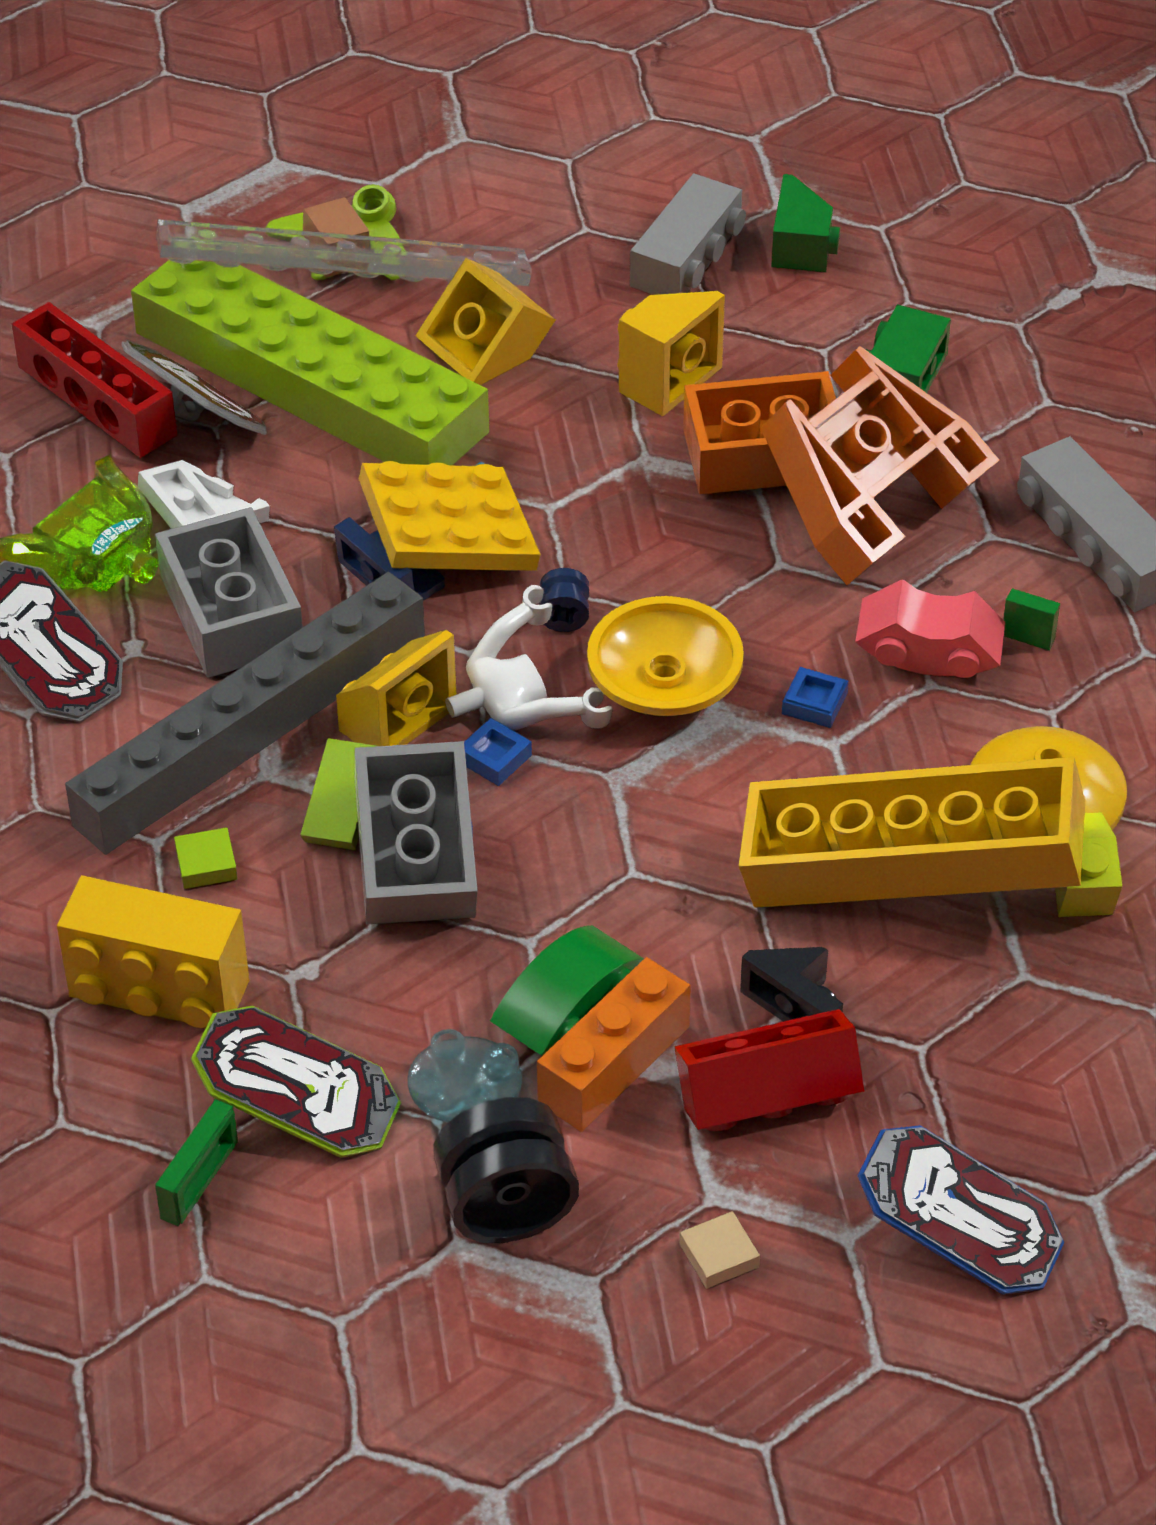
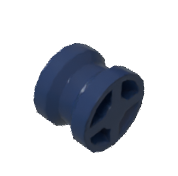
[539,568,589,632]

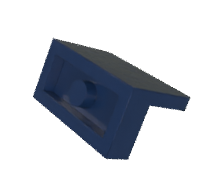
[334,517,445,601]

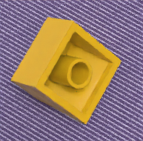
[415,258,556,385]
[617,291,725,416]
[336,630,457,746]

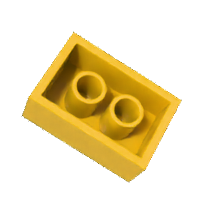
[57,875,250,1028]

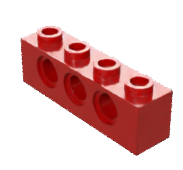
[11,302,177,458]

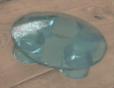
[408,1029,522,1123]

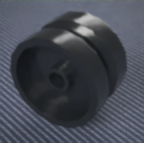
[433,1097,579,1243]

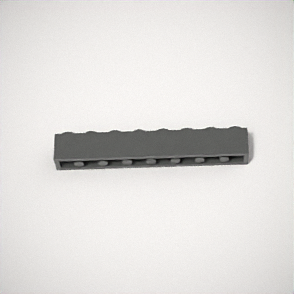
[65,571,425,855]

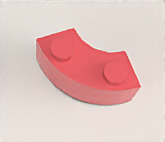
[855,579,1005,678]

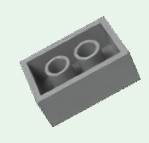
[155,507,303,678]
[355,741,478,925]

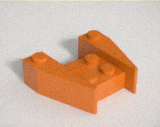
[761,346,1000,585]

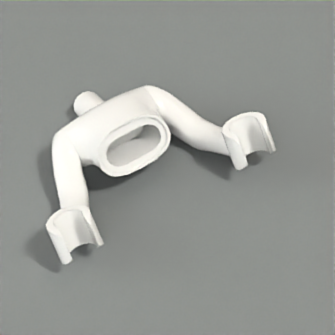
[445,585,613,730]

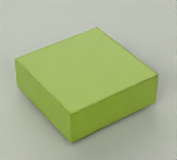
[174,828,238,889]

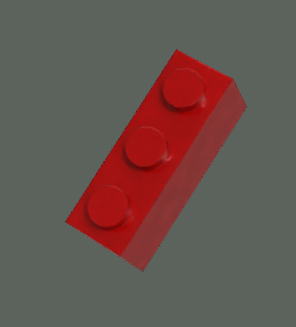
[674,1009,865,1131]

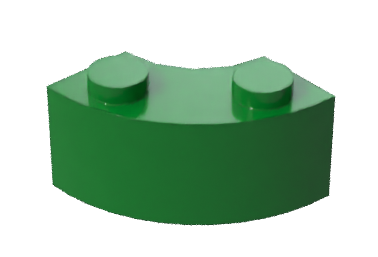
[490,925,644,1056]

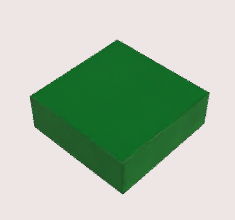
[1003,588,1060,651]

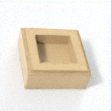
[679,1211,760,1289]

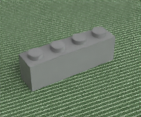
[1017,436,1156,612]

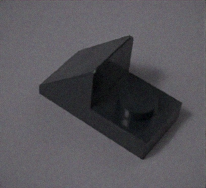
[740,947,843,1022]

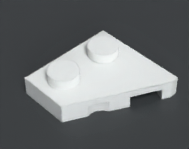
[138,460,270,529]

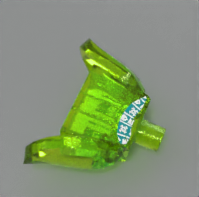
[0,454,159,592]

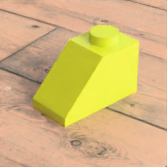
[1055,812,1123,917]

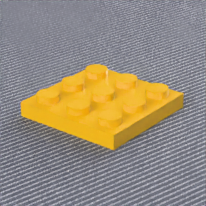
[359,461,541,571]

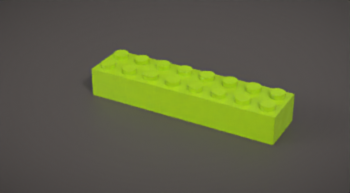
[131,241,489,465]

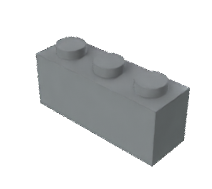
[630,173,746,295]

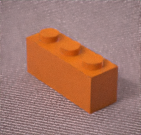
[537,957,691,1133]

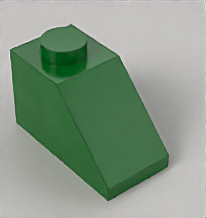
[771,174,840,272]

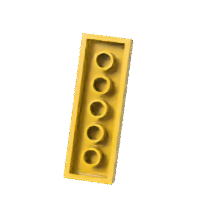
[738,757,1085,908]

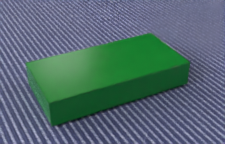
[155,1099,238,1226]

